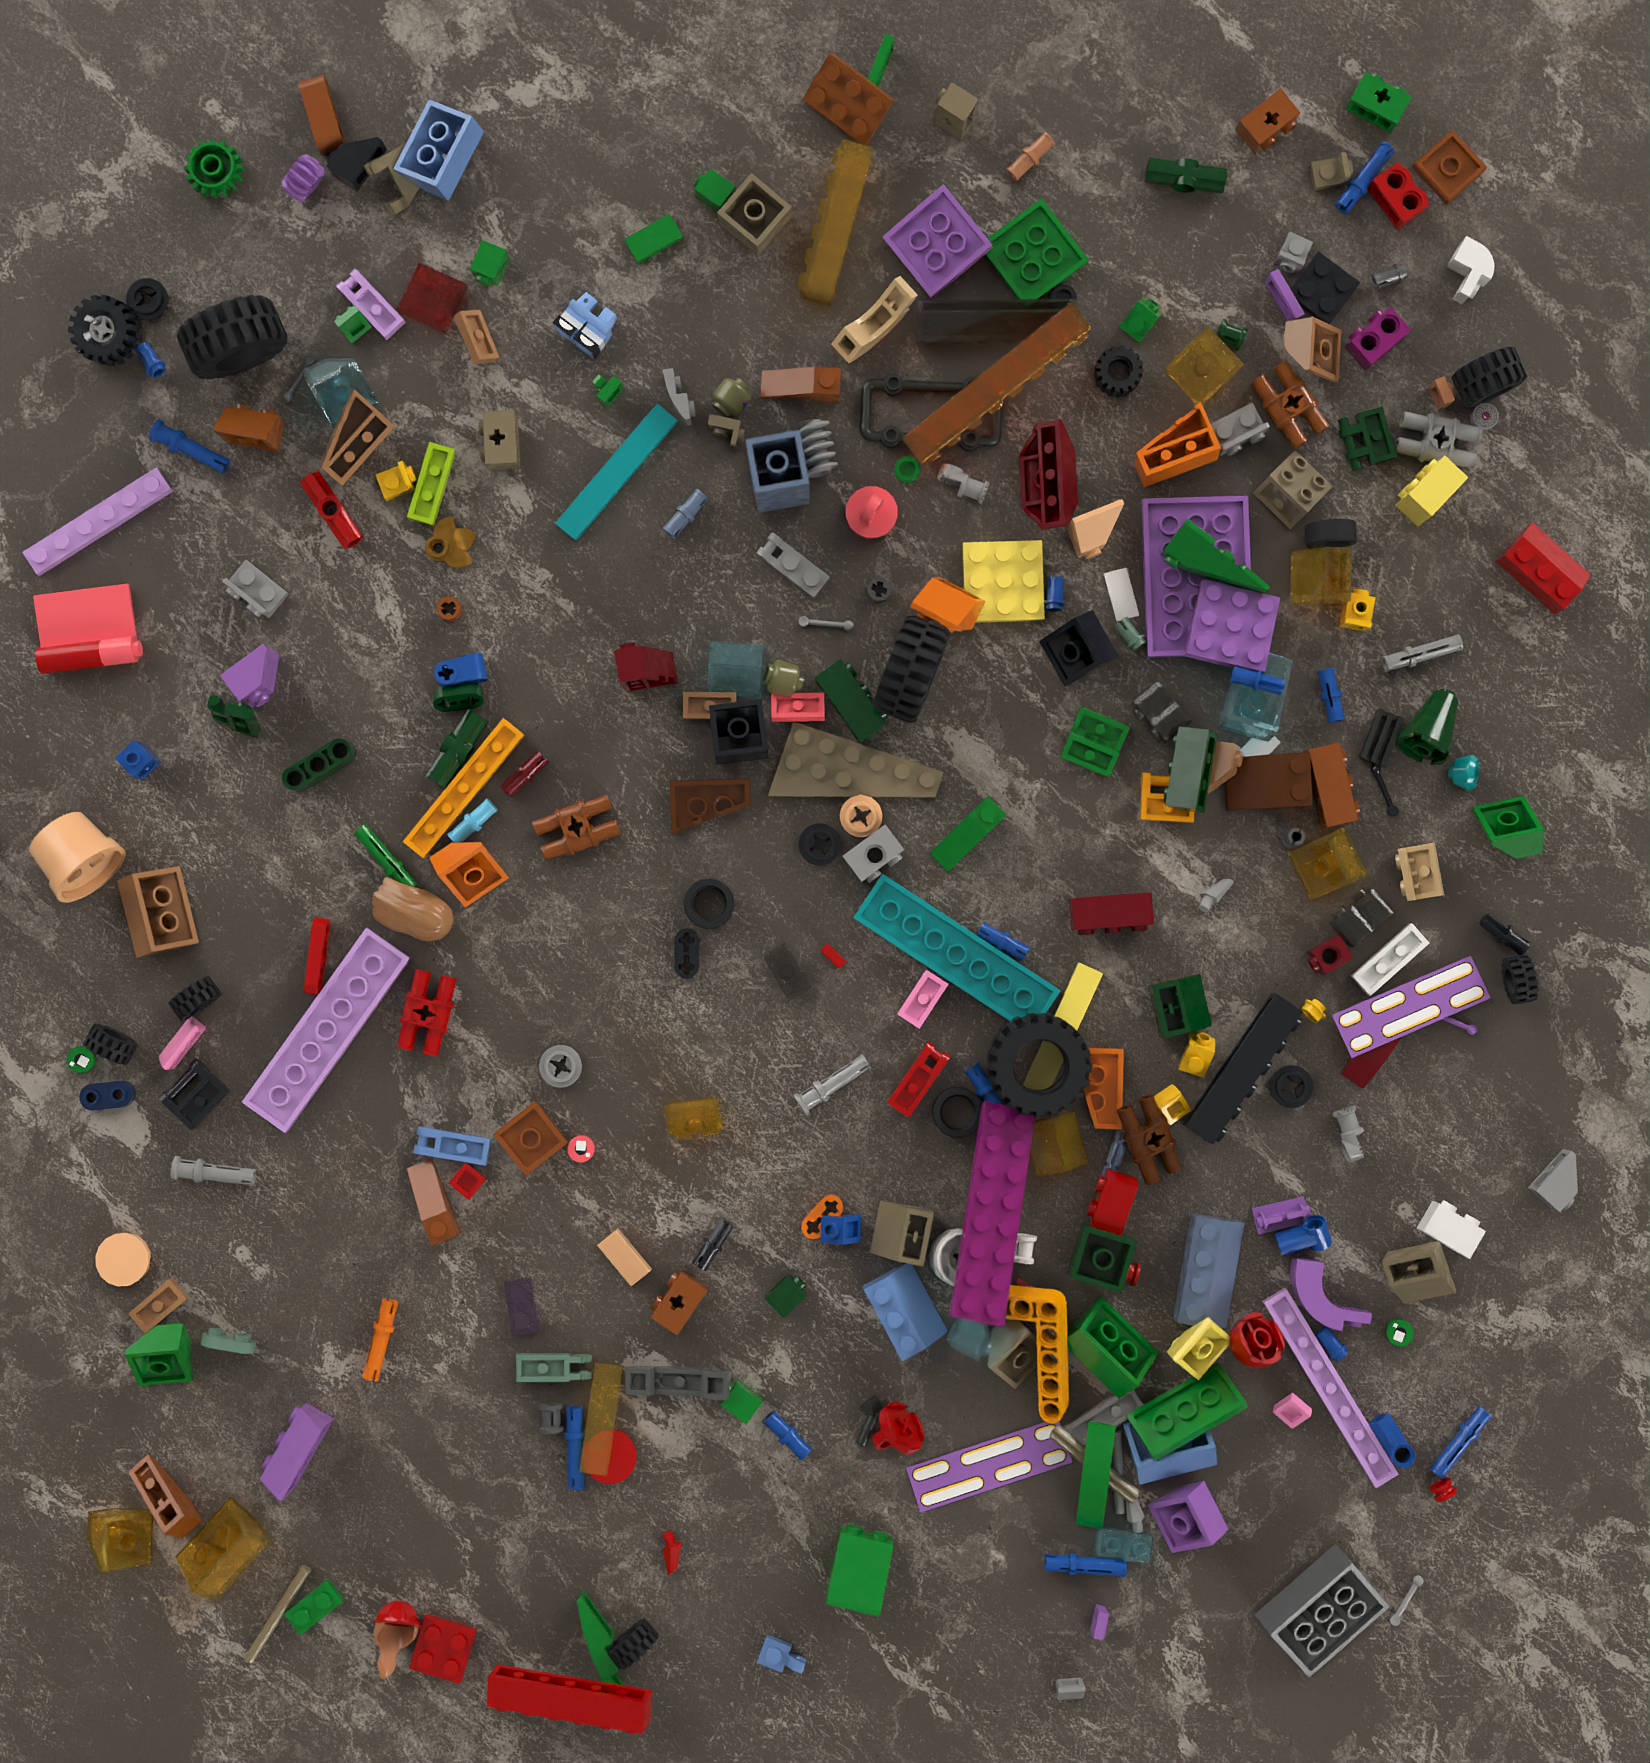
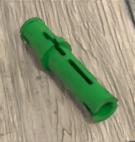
[353,824,418,888]

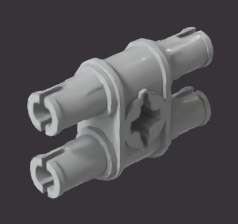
[1395,411,1483,469]

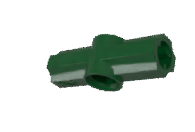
[1145,157,1227,194]
[426,709,489,788]

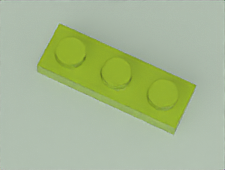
[407,442,456,526]

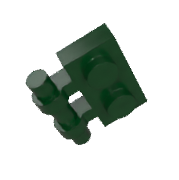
[1338,407,1397,471]
[207,695,261,738]

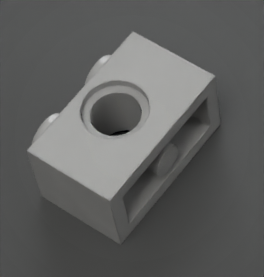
[842,824,904,883]

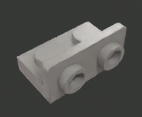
[1211,402,1270,456]
[222,560,289,618]

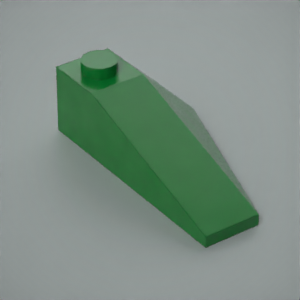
[1160,519,1270,594]

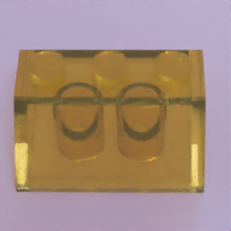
[175,1497,271,1602]

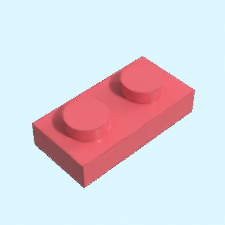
[771,693,825,722]

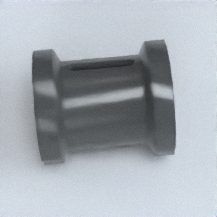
[539,1402,564,1434]

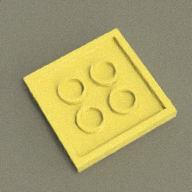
[962,540,1045,623]

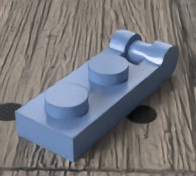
[413,1126,492,1166]

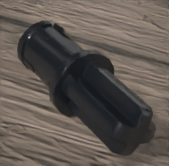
[1479,913,1530,955]
[692,1219,733,1271]

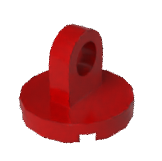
[871,1401,925,1455]

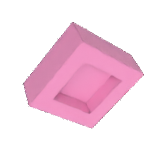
[1273,1392,1312,1429]

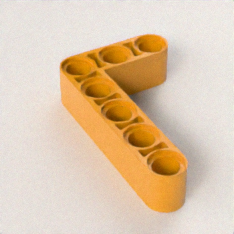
[1005,1285,1069,1423]

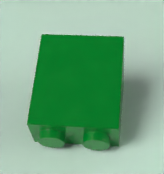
[826,1524,894,1617]

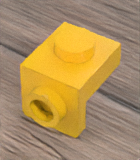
[1178,1032,1215,1078]

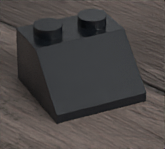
[1039,610,1119,687]
[709,699,768,765]

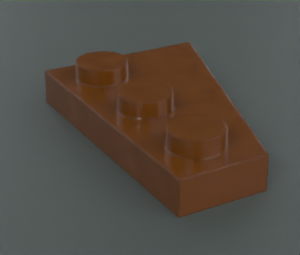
[669,778,750,834]

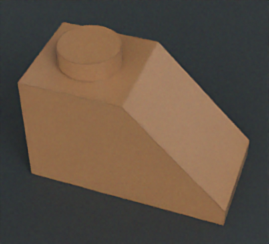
[1208,741,1243,794]

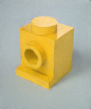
[1339,589,1376,632]

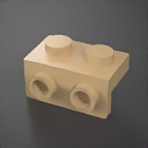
[1395,843,1444,901]

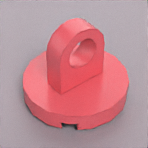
[846,486,898,539]

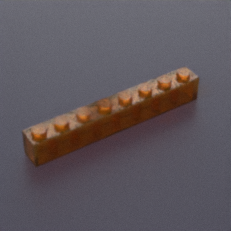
[901,302,1092,465]

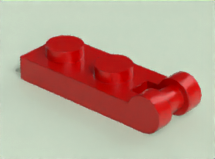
[887,1041,951,1118]

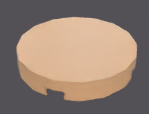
[95,1232,151,1287]

